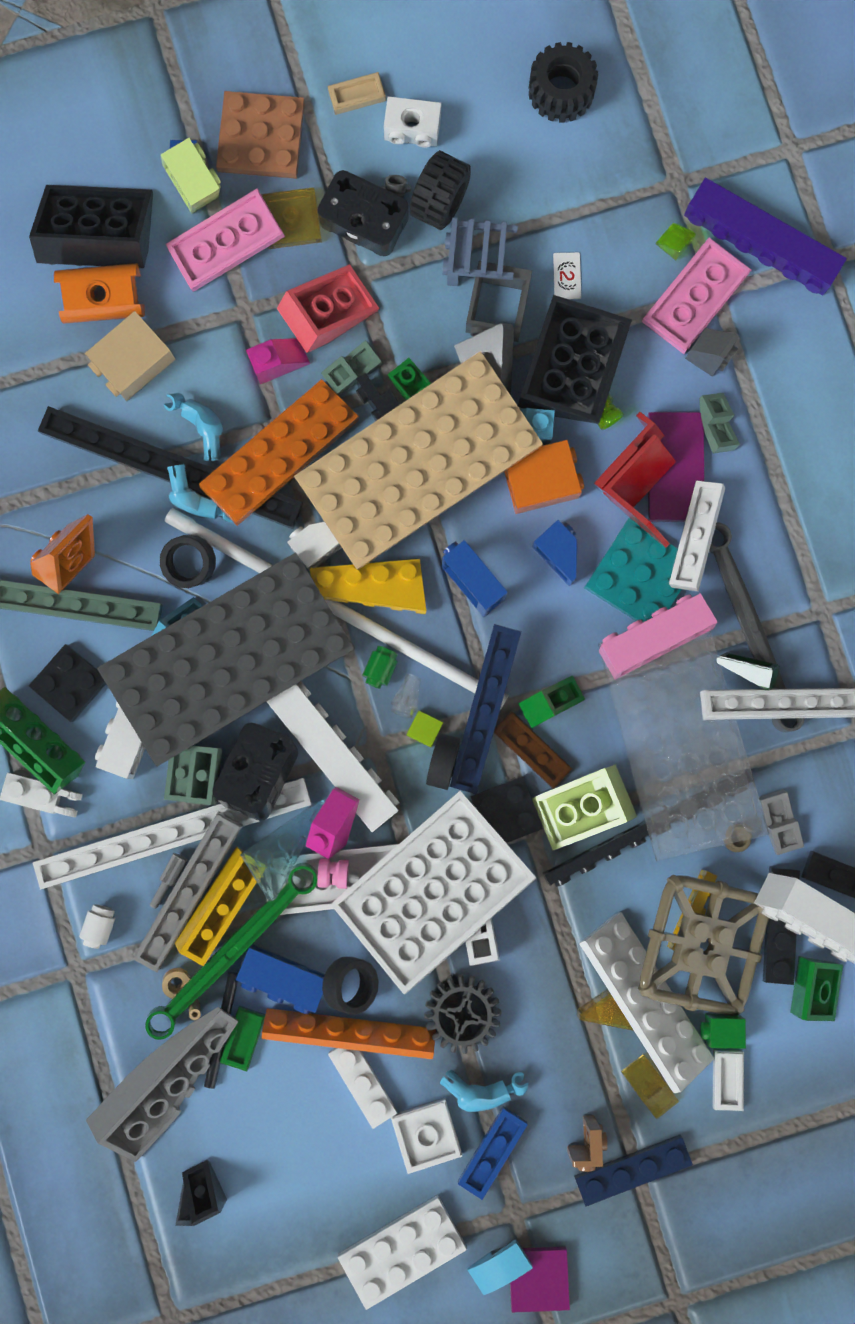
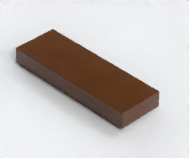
[494,711,572,789]

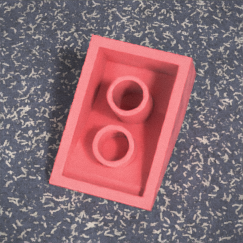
[277,264,380,353]

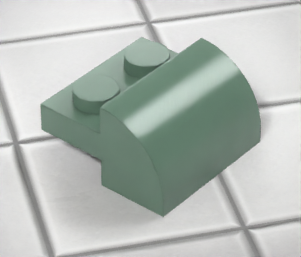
[164,746,222,805]

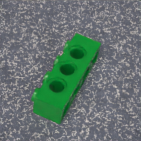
[0,687,86,795]

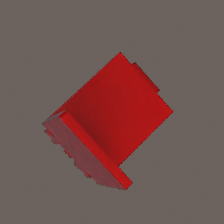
[594,412,676,548]

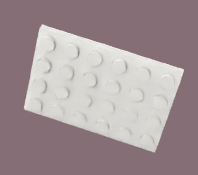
[331,791,536,994]

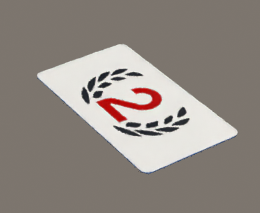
[553,252,581,299]

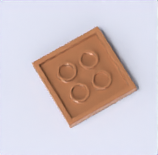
[216,91,305,179]

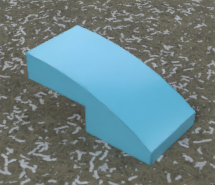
[467,1239,533,1295]

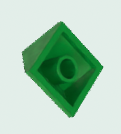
[790,956,843,1021]

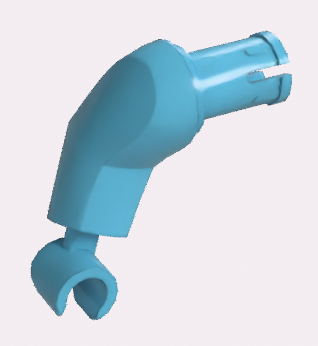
[164,393,223,461]
[167,464,233,523]
[440,1069,529,1112]

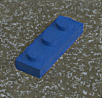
[458,1106,528,1200]

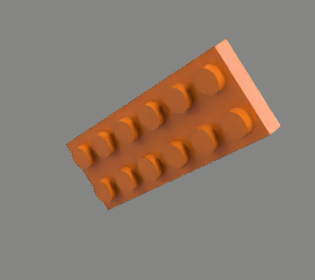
[199,379,359,526]

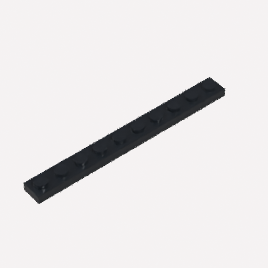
[38,406,303,529]

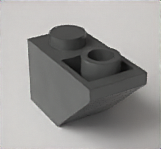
[685,328,739,376]

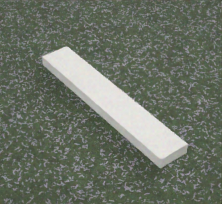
[700,688,855,720]

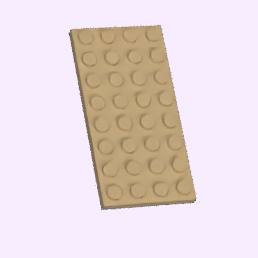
[294,351,543,570]

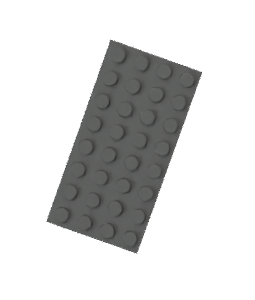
[97,552,354,767]

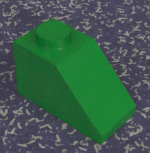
[518,675,586,728]

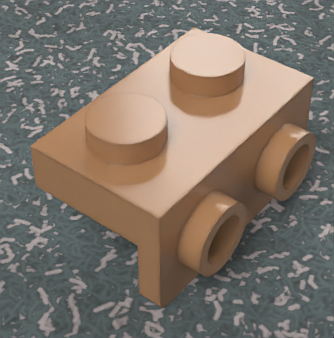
[567,1115,607,1172]

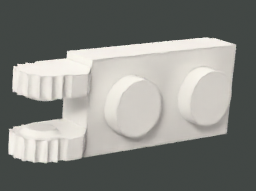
[0,773,83,817]

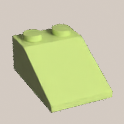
[532,764,637,850]

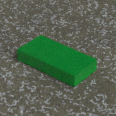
[220,1006,266,1072]

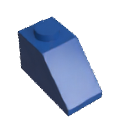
[532,520,577,586]

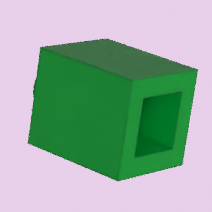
[700,1014,746,1049]

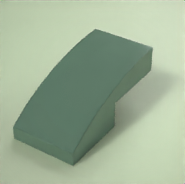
[321,340,384,395]
[699,393,740,454]

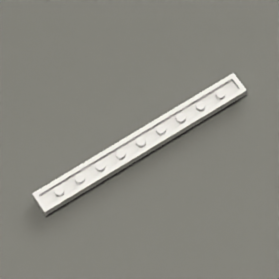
[33,778,312,890]

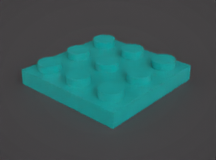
[584,518,682,622]

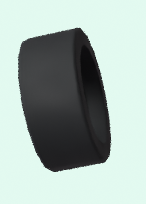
[160,535,216,588]
[426,733,460,790]
[322,957,379,1015]

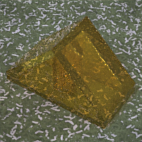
[576,989,634,1031]
[621,1054,679,1119]

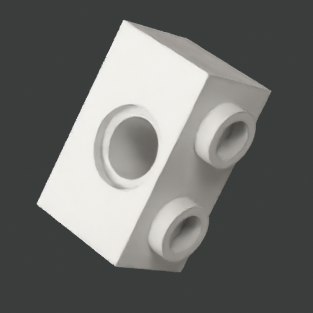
[384,97,441,148]

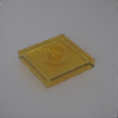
[261,187,322,249]

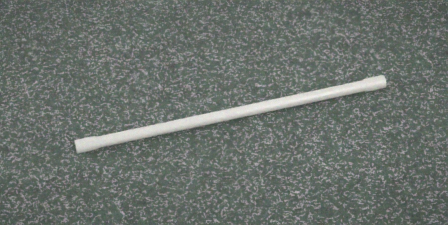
[165,508,509,710]

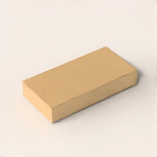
[327,72,386,115]

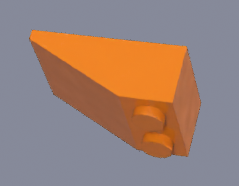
[30,514,95,594]

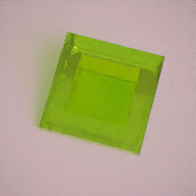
[655,223,696,261]

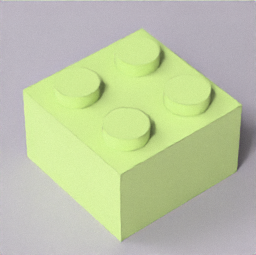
[161,138,221,214]

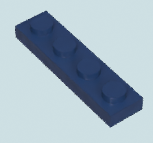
[574,1135,693,1207]

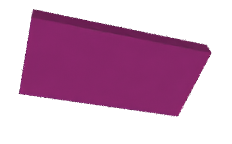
[647,412,704,522]

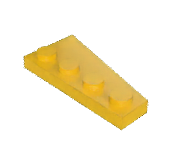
[310,559,426,614]

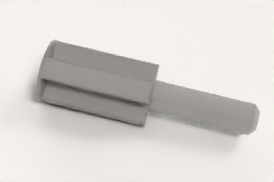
[150,853,188,909]

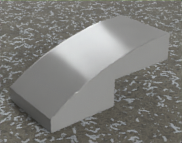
[757,789,804,855]

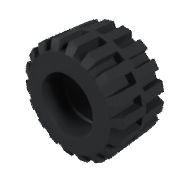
[528,42,598,123]
[410,150,471,230]

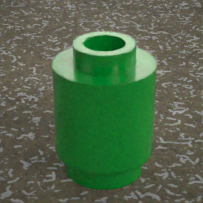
[362,646,398,689]

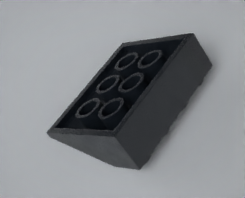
[29,185,153,268]
[518,295,632,424]

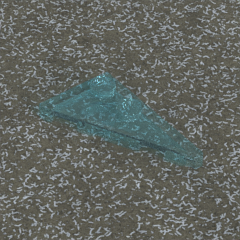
[240,800,324,901]

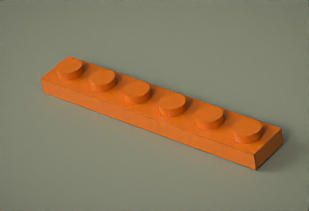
[262,1008,436,1059]

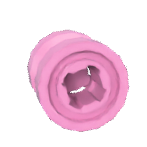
[318,858,349,889]

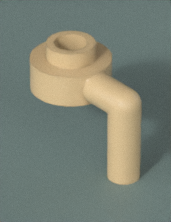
[162,968,201,1020]

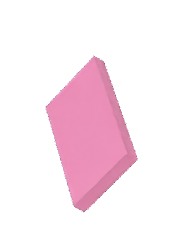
[165,188,285,292]
[642,237,752,354]

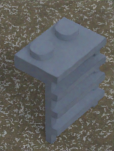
[442,218,518,286]

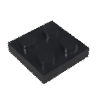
[29,644,106,722]
[470,776,543,843]

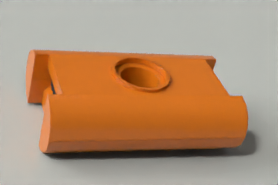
[54,263,145,324]

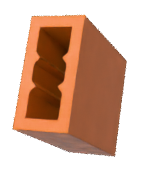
[504,440,584,514]

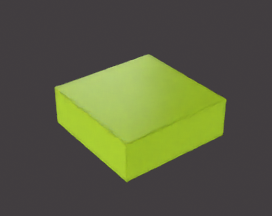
[406,710,443,748]

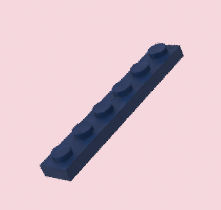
[449,624,522,794]

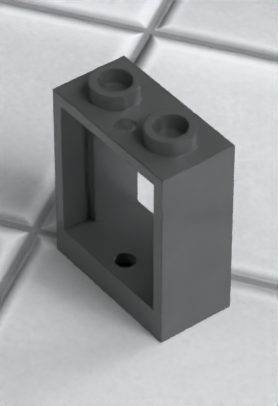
[466,261,532,342]

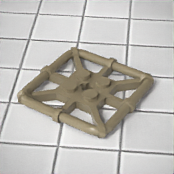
[638,875,769,1015]

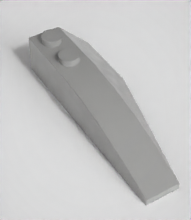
[86,1007,238,1162]

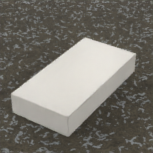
[713,1049,744,1111]

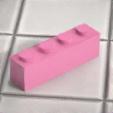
[599,593,718,680]

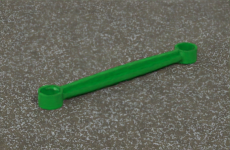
[145,863,317,1040]

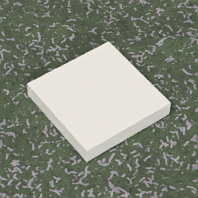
[391,1098,463,1174]

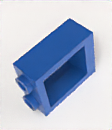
[442,540,508,618]

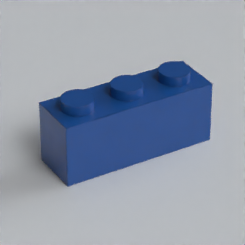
[236,944,325,1014]

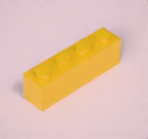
[174,846,266,966]

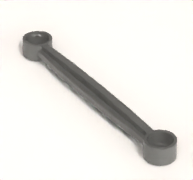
[709,522,805,732]

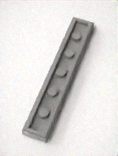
[133,811,243,972]

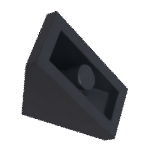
[175,1160,227,1226]

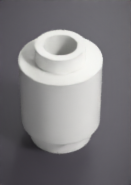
[79,904,115,949]

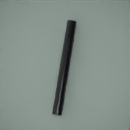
[204,972,238,1089]

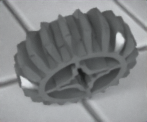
[424,974,502,1054]

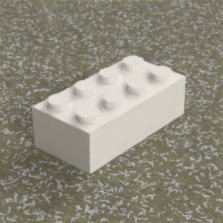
[754,873,855,964]

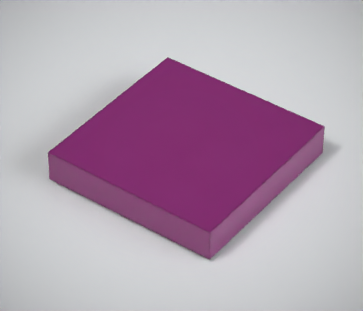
[510,1246,570,1313]

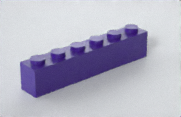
[684,177,847,296]

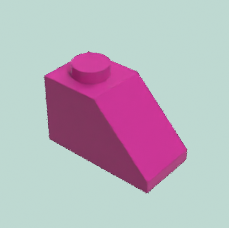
[246,338,310,385]
[305,787,360,859]

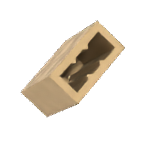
[85,311,176,401]

